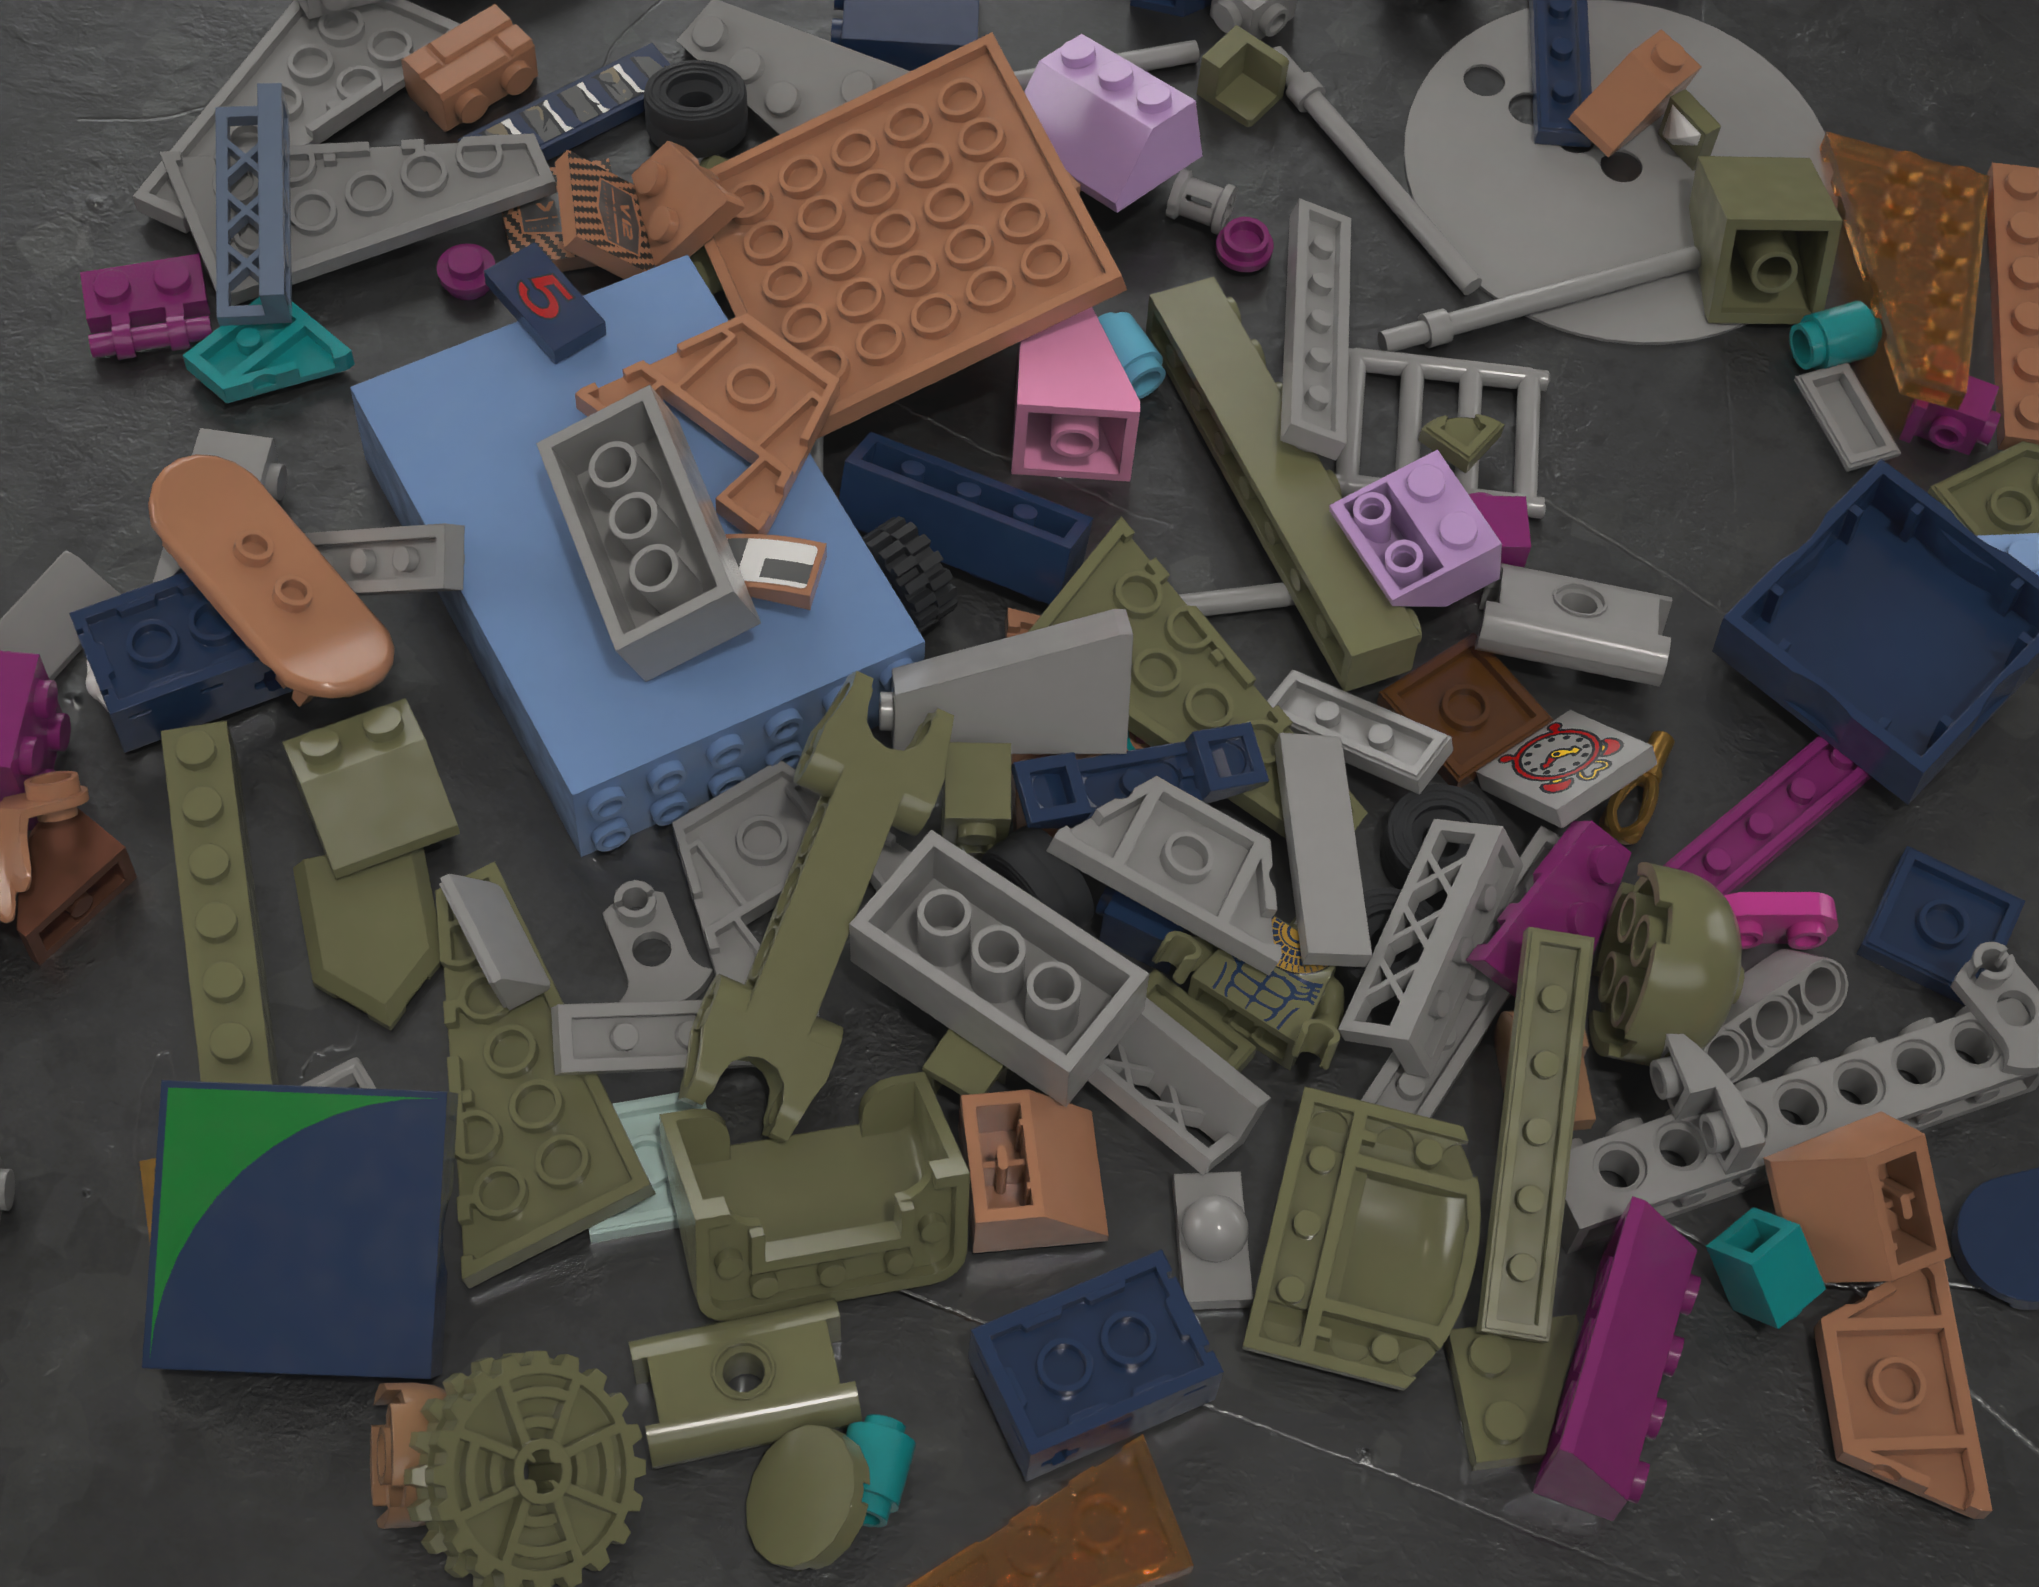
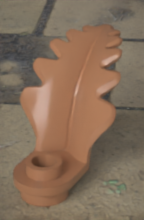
[0,771,90,923]

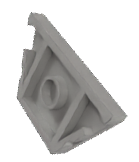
[1046,776,1282,976]

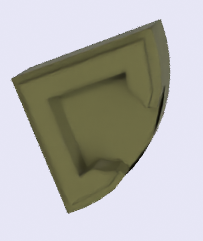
[1418,414,1504,473]

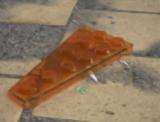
[1819,131,1990,410]

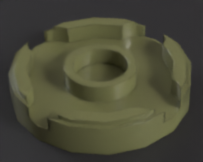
[746,1424,870,1572]

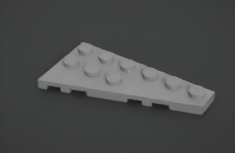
[133,0,460,233]
[676,0,911,134]
[159,133,557,306]

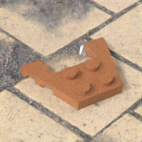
[575,313,840,534]

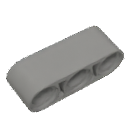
[1702,949,1848,1083]

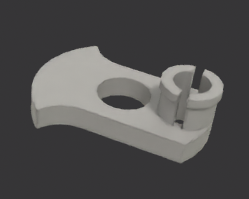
[602,880,713,1002]
[1950,942,2039,1075]

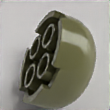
[1589,862,1744,1066]

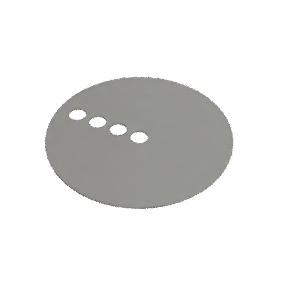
[1404,0,1838,345]

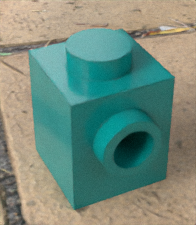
[1706,1207,1826,1329]

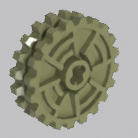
[404,1351,646,1587]

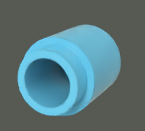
[1098,312,1166,399]

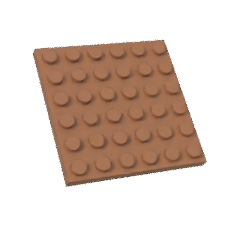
[704,32,1127,439]

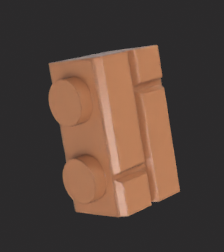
[401,4,538,133]

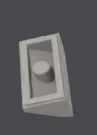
[0,550,120,680]
[439,874,550,1011]

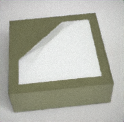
[1658,89,1721,171]

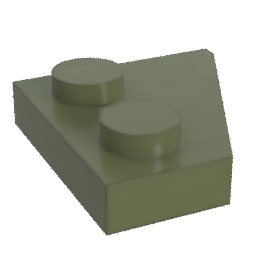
[1444,1314,1579,1471]

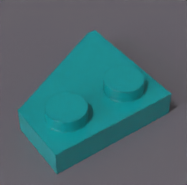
[183,296,355,403]

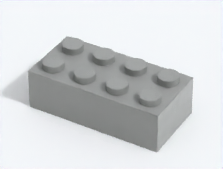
[536,385,761,682]
[849,830,1149,1107]

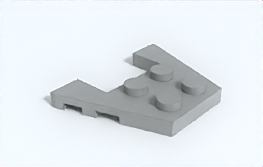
[672,760,911,984]

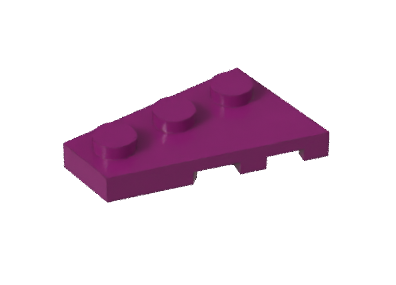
[1466,821,1632,998]

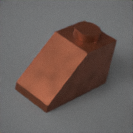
[17,807,137,966]

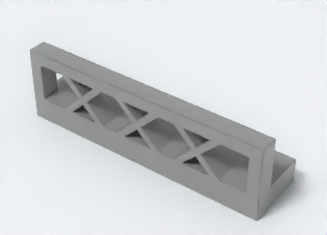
[1338,819,1523,1078]
[1088,997,1271,1176]

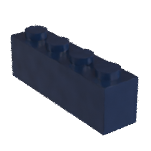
[839,432,1093,605]

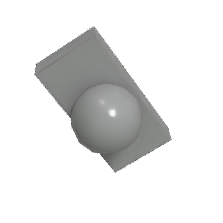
[1172,1171,1253,1310]

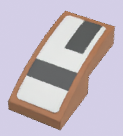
[725,533,827,610]

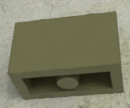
[941,742,1011,862]

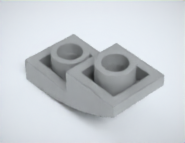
[1650,1034,1767,1175]

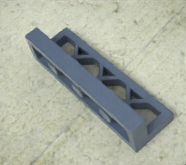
[215,83,292,326]

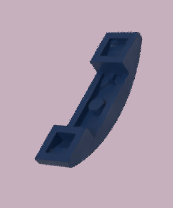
[1011,722,1269,829]

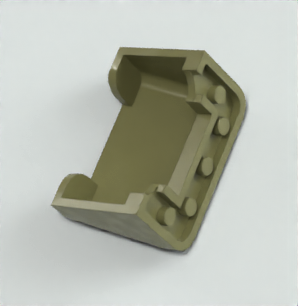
[659,1071,970,1321]

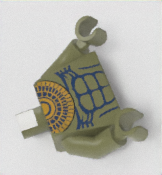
[1152,916,1344,1071]

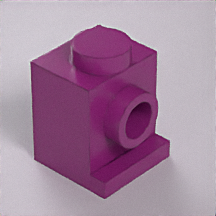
[1899,362,2001,455]

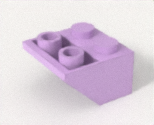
[1329,449,1502,607]

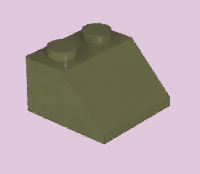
[282,698,460,879]

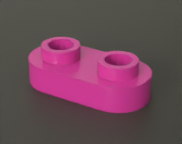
[1724,892,1838,950]

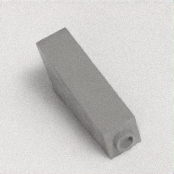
[879,609,1133,754]

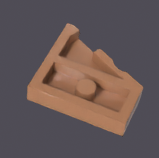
[631,141,745,267]

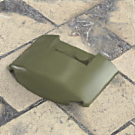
[1242,1086,1481,1391]

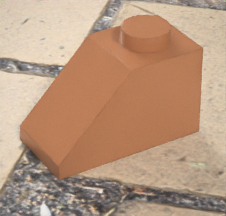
[1568,29,1702,158]

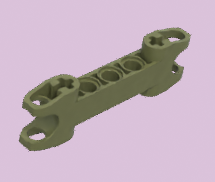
[678,671,954,1142]

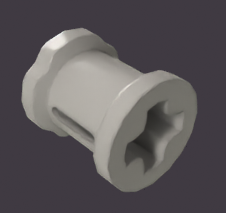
[1165,168,1238,235]

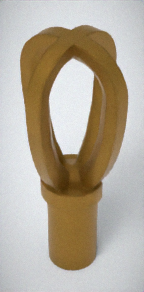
[1599,731,1675,845]

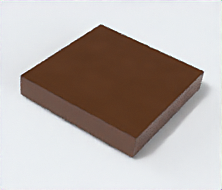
[1376,633,1553,788]

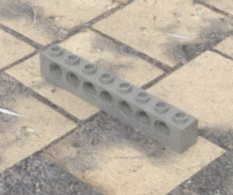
[1561,998,2039,1254]

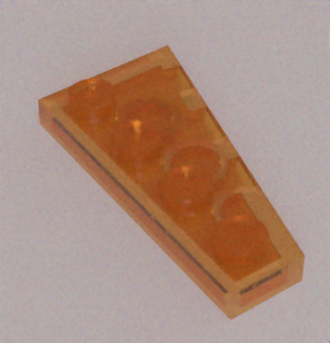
[906,1434,1194,1587]

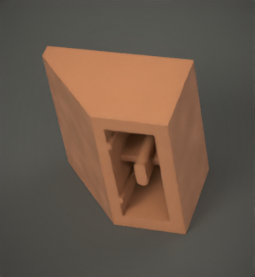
[958,1089,1109,1253]
[1763,1111,1951,1283]

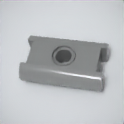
[1475,563,1672,687]

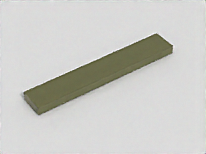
[1476,927,1595,1344]

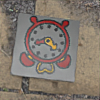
[1476,710,1657,828]

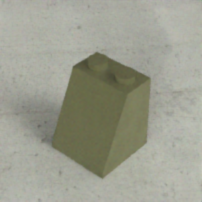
[1689,156,1843,324]

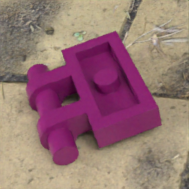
[80,254,213,360]

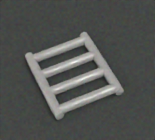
[1335,348,1550,519]

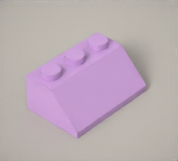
[1024,34,1202,213]

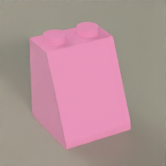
[1011,307,1140,482]

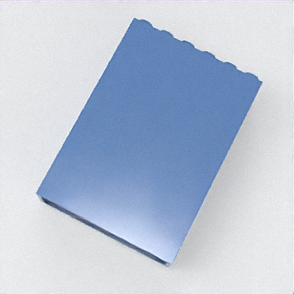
[350,255,925,857]

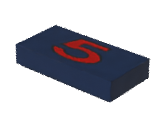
[484,242,607,364]

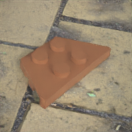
[1814,1260,1993,1519]

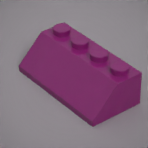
[1533,1196,1701,1521]

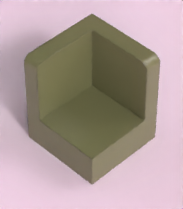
[1197,25,1289,127]
[922,1028,1014,1095]

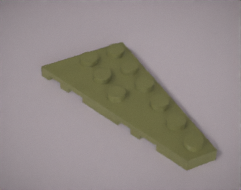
[1028,516,1368,838]
[435,861,656,1289]

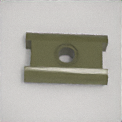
[628,1298,862,1470]

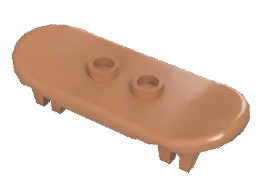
[148,454,395,707]

